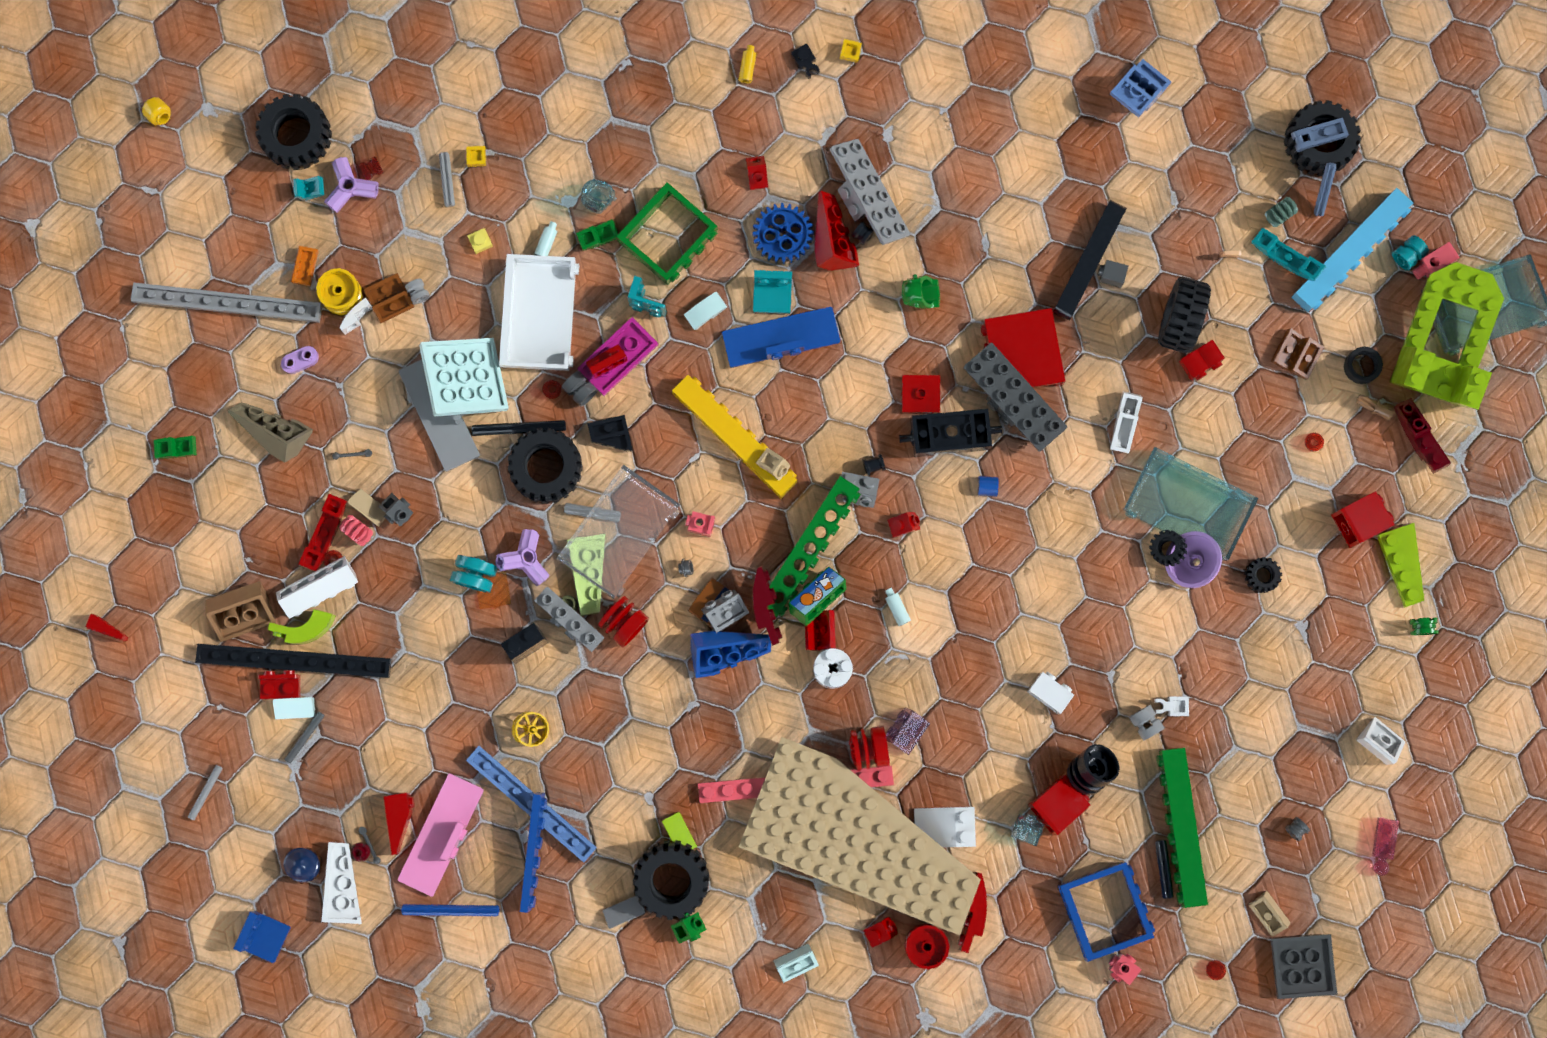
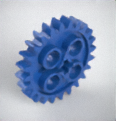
[752,203,814,264]

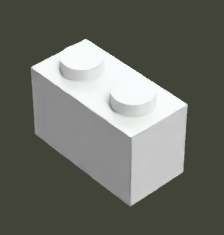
[1027,672,1074,715]

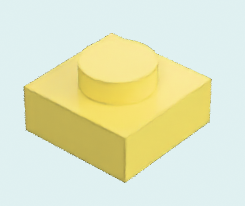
[468,228,493,254]

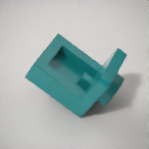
[293,176,325,201]

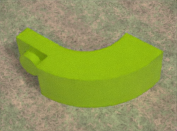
[268,609,336,645]

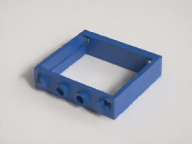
[1058,862,1155,962]

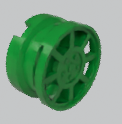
[1410,618,1439,636]

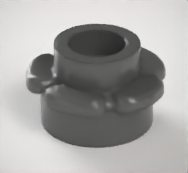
[678,559,694,577]

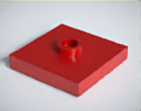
[902,375,940,414]

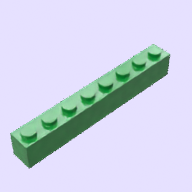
[1157,748,1208,908]

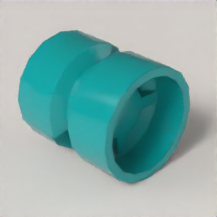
[1392,235,1429,271]

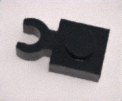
[791,43,820,79]

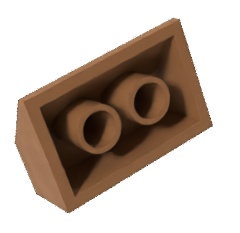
[205,581,276,642]

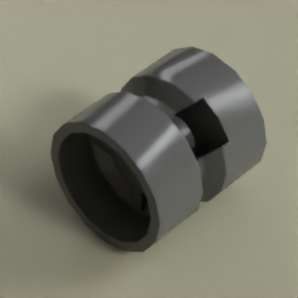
[562,371,598,407]

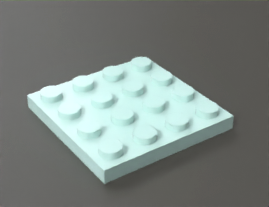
[419,338,509,417]

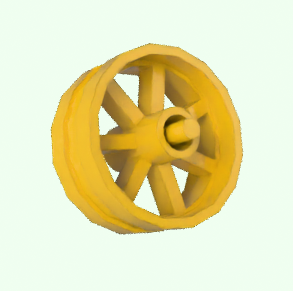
[512,711,549,747]

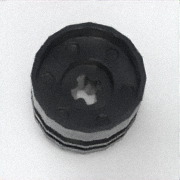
[1067,744,1120,795]

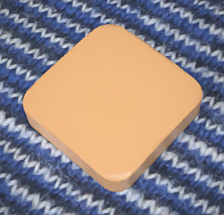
[1219,251,1241,258]

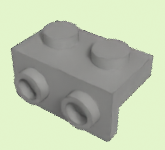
[837,472,880,508]

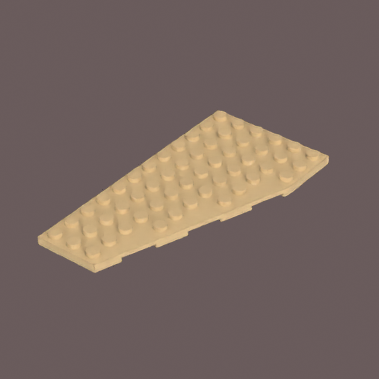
[739,737,981,935]

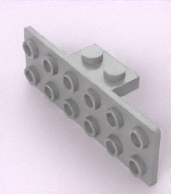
[830,139,910,245]
[398,359,480,472]

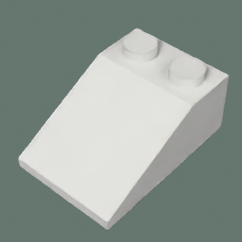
[914,807,976,847]

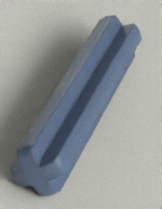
[1314,162,1336,216]

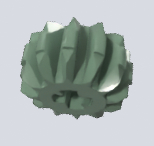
[1265,197,1298,227]

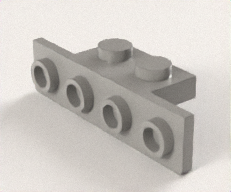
[534,587,604,652]

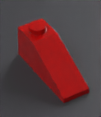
[383,793,415,855]

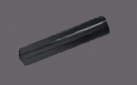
[1155,840,1174,899]

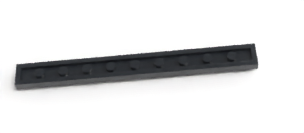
[195,643,392,678]

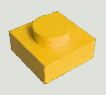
[840,39,862,63]
[466,146,486,167]

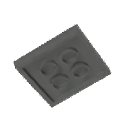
[1271,934,1338,999]

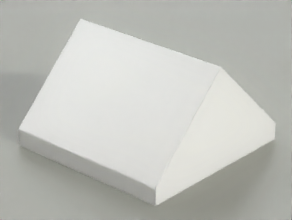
[1356,717,1405,765]

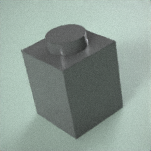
[1098,260,1129,288]

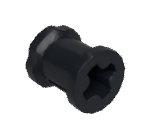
[862,454,886,476]

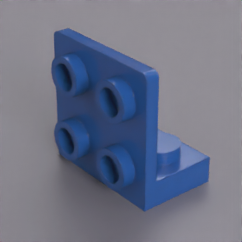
[233,911,291,963]

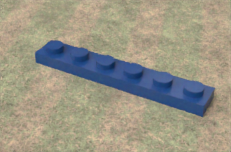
[520,792,547,913]

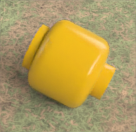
[142,97,171,125]

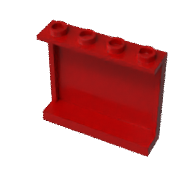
[980,308,1066,388]

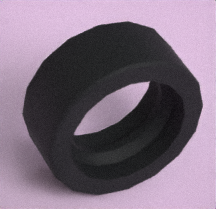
[1344,346,1383,384]

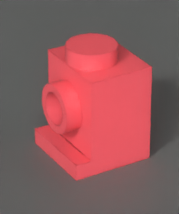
[685,511,715,537]

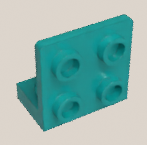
[753,270,792,314]
[628,276,666,318]

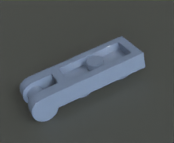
[1291,118,1348,152]

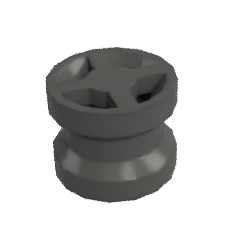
[1285,817,1310,842]

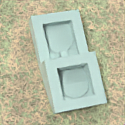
[684,292,727,330]

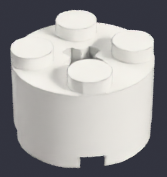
[813,648,853,689]

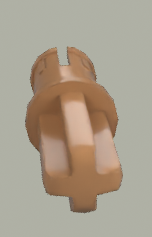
[1356,394,1395,421]

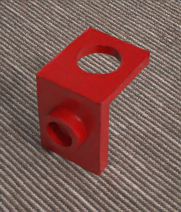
[746,156,768,190]

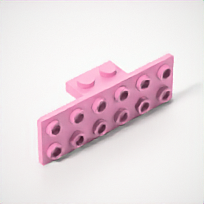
[398,774,484,897]

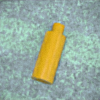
[738,45,756,84]

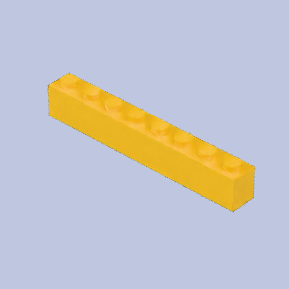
[672,375,797,499]

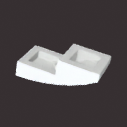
[340,298,373,335]

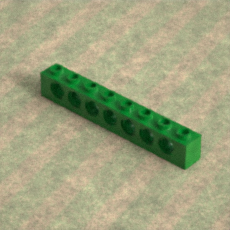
[768,476,861,619]

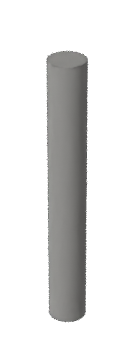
[188,765,223,820]

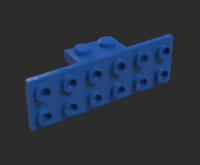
[722,307,840,368]

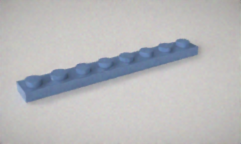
[466,746,597,863]

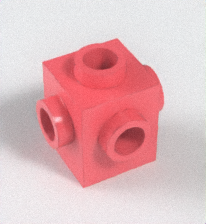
[1108,953,1142,985]

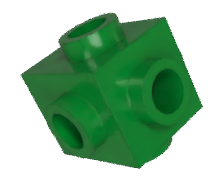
[671,912,707,944]

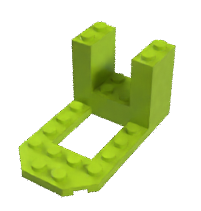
[1390,262,1504,410]

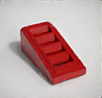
[86,613,129,642]

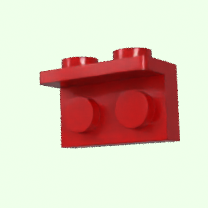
[586,344,628,379]
[258,671,300,700]

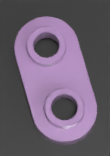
[281,346,319,374]

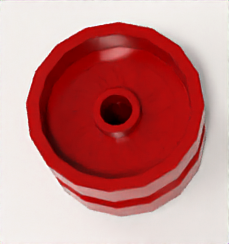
[904,924,950,970]

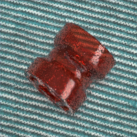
[358,156,384,180]

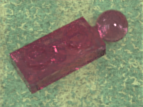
[1372,818,1399,876]

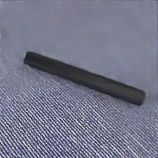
[471,420,566,436]

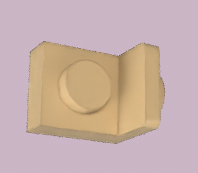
[756,448,790,480]

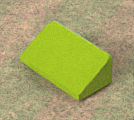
[662,812,697,849]

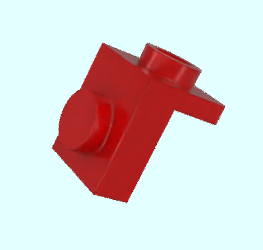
[887,512,920,538]
[863,917,898,948]

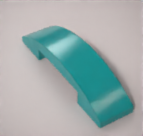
[1251,228,1326,281]

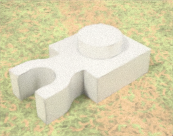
[1155,697,1189,717]

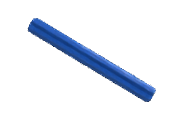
[401,904,500,916]

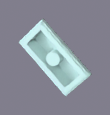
[273,697,315,719]
[774,944,819,983]

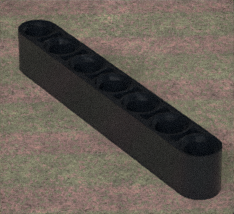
[1053,200,1127,321]

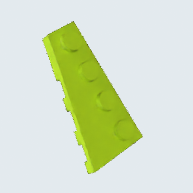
[1377,523,1424,608]

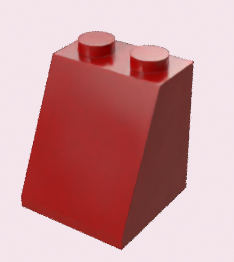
[1331,491,1395,548]
[1028,775,1090,835]

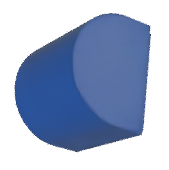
[978,476,999,497]

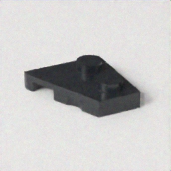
[587,415,633,452]

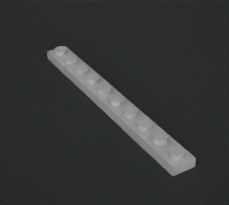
[131,283,322,323]

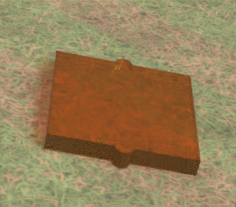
[477,571,511,610]

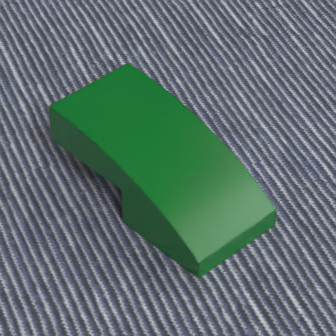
[576,219,619,251]
[154,436,197,459]

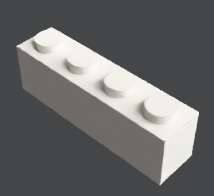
[276,556,358,619]

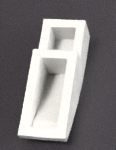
[1110,391,1143,453]

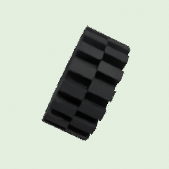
[1149,530,1187,567]
[1244,557,1282,593]

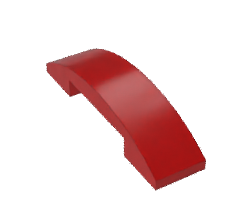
[298,494,347,571]

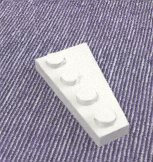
[322,842,362,924]

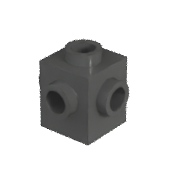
[378,493,414,527]

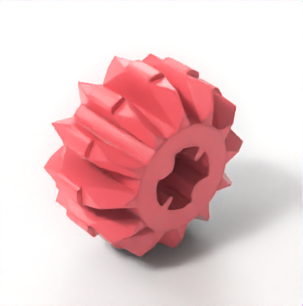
[339,515,373,546]

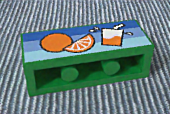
[788,567,847,626]

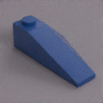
[690,631,771,678]

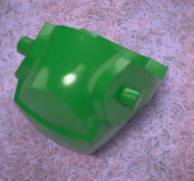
[902,274,940,309]

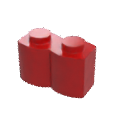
[1179,340,1225,381]

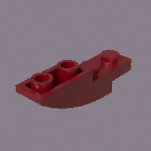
[1394,398,1451,474]
[753,567,783,646]

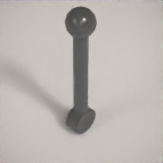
[332,449,372,460]
[359,827,381,864]

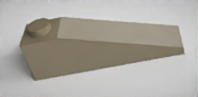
[228,402,313,463]

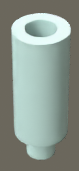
[534,221,557,256]
[885,588,911,626]

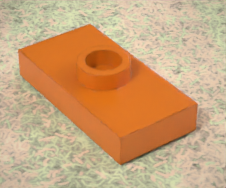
[291,246,319,287]

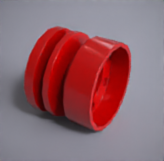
[598,596,650,648]
[849,726,890,771]

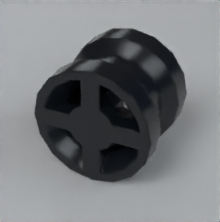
[852,222,874,246]

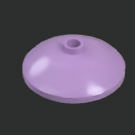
[1165,531,1222,588]

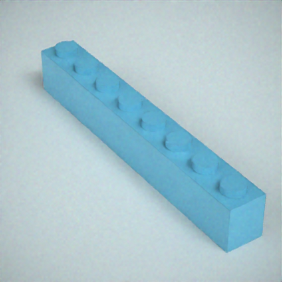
[1291,188,1413,313]

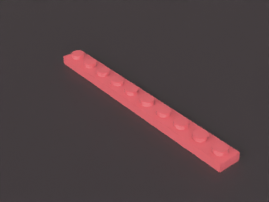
[698,766,894,803]

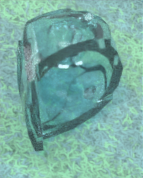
[581,179,616,214]

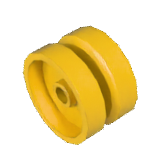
[316,268,363,315]

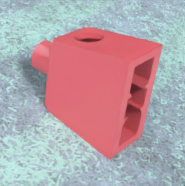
[1412,242,1460,279]

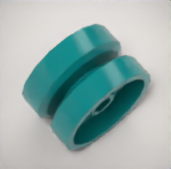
[449,555,498,593]

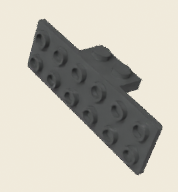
[964,343,1067,452]

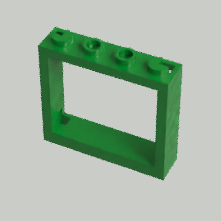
[616,182,718,285]

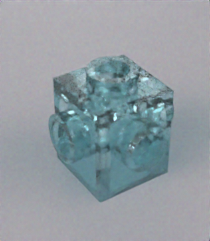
[1011,814,1045,846]

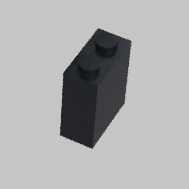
[501,623,549,664]

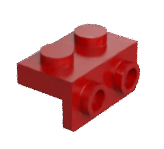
[805,610,836,651]

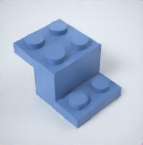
[1110,59,1171,118]

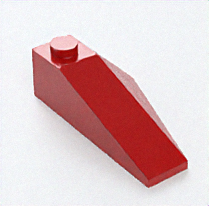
[814,191,859,271]

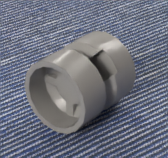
[1129,705,1165,741]

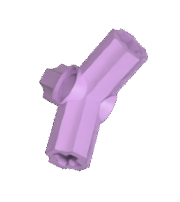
[324,157,379,213]
[495,529,549,586]

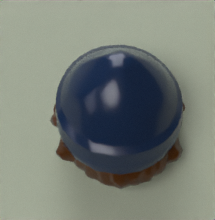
[284,847,322,884]

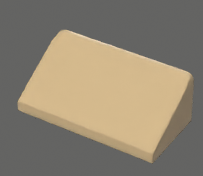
[347,489,386,527]
[1248,891,1290,937]

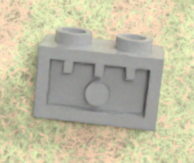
[701,590,749,633]

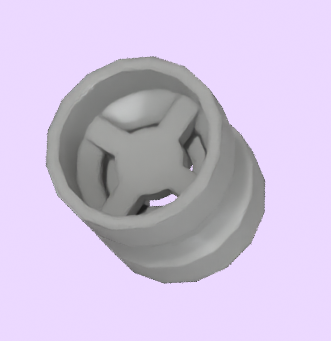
[405,278,430,304]

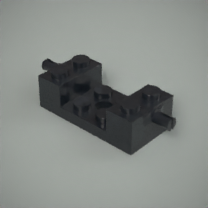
[899,409,1002,457]

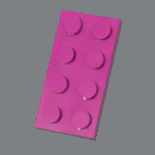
[577,317,659,396]

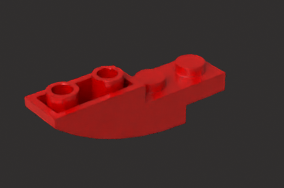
[957,872,987,953]

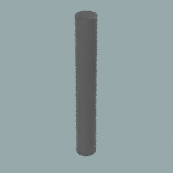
[284,711,325,764]

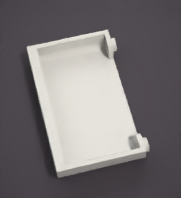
[499,254,579,371]

